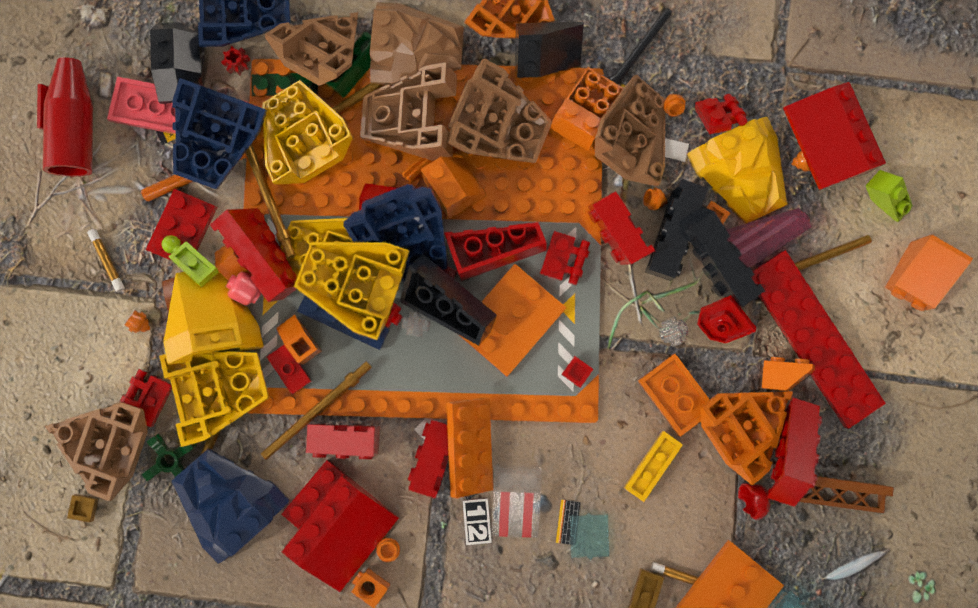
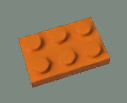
[637,354,710,437]

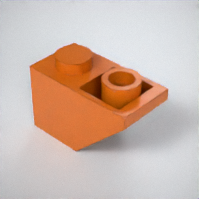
[276,314,322,365]
[762,357,815,391]

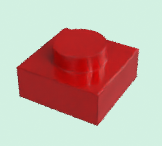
[561,356,594,388]

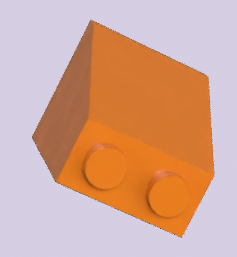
[421,157,487,219]
[885,234,973,311]

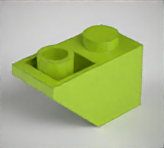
[865,170,913,222]

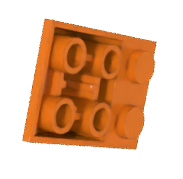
[550,67,624,151]

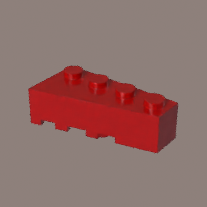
[210,208,297,302]
[444,222,547,281]
[767,398,822,507]

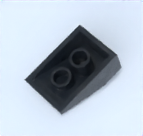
[515,22,584,78]

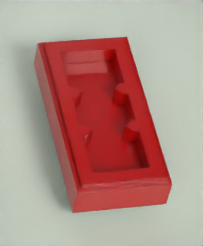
[266,345,312,395]

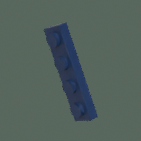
[297,295,390,350]

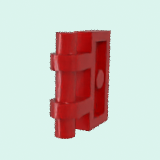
[695,94,747,135]
[540,231,590,286]
[120,369,172,427]

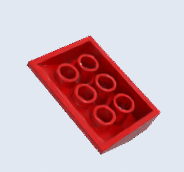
[783,82,886,190]
[281,474,399,592]

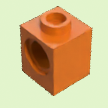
[351,568,390,608]

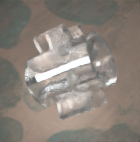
[402,312,431,337]
[659,316,689,347]

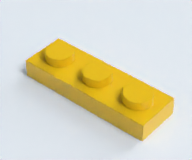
[623,431,683,502]

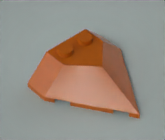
[464,0,555,39]
[701,391,793,485]

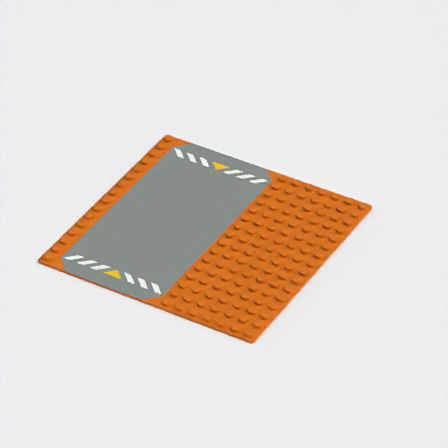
[236,59,604,423]

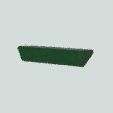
[325,31,371,98]

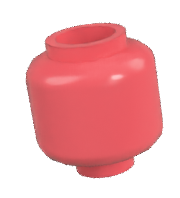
[226,272,261,306]

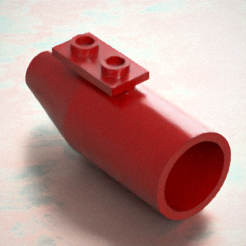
[37,57,93,177]

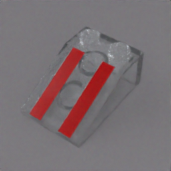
[492,466,542,538]

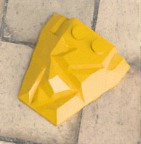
[687,117,787,224]
[159,351,269,447]

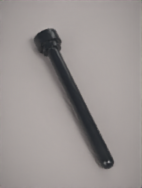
[607,8,672,86]

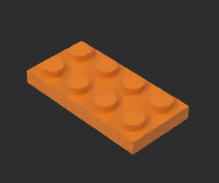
[447,398,493,498]

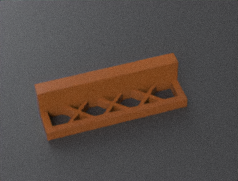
[799,476,894,513]

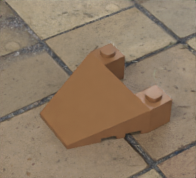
[360,62,457,160]

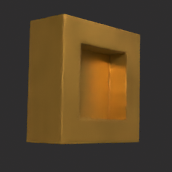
[67,494,99,523]

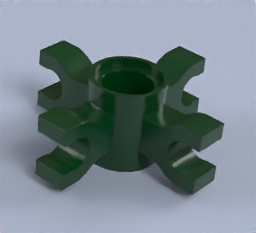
[141,433,197,481]

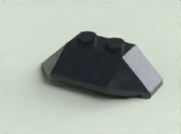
[150,22,202,104]

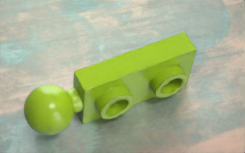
[162,235,219,288]

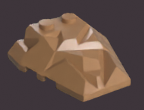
[370,2,464,86]
[448,58,552,163]

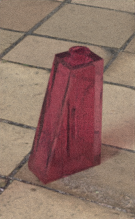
[727,208,812,267]

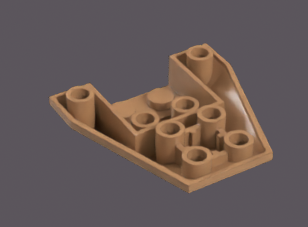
[595,75,665,186]

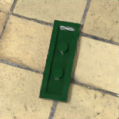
[251,73,318,96]

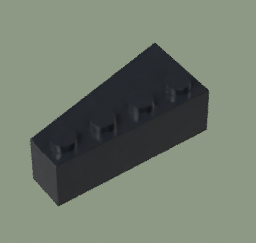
[645,179,708,281]
[680,207,765,307]
[399,254,497,346]

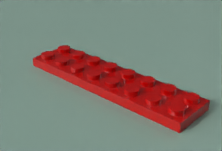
[751,250,886,429]

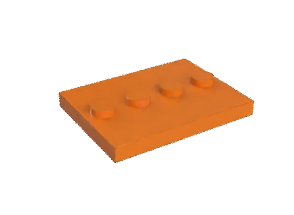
[459,264,567,377]
[676,540,784,608]

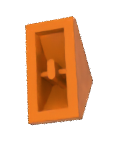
[215,246,252,281]

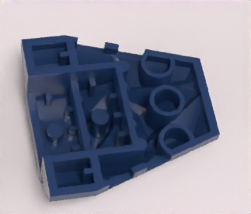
[198,0,291,47]
[172,78,267,190]
[343,184,448,283]
[172,448,290,564]

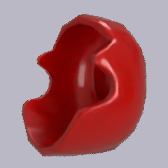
[738,483,771,520]

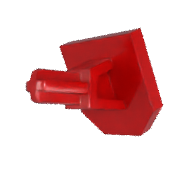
[697,295,757,344]

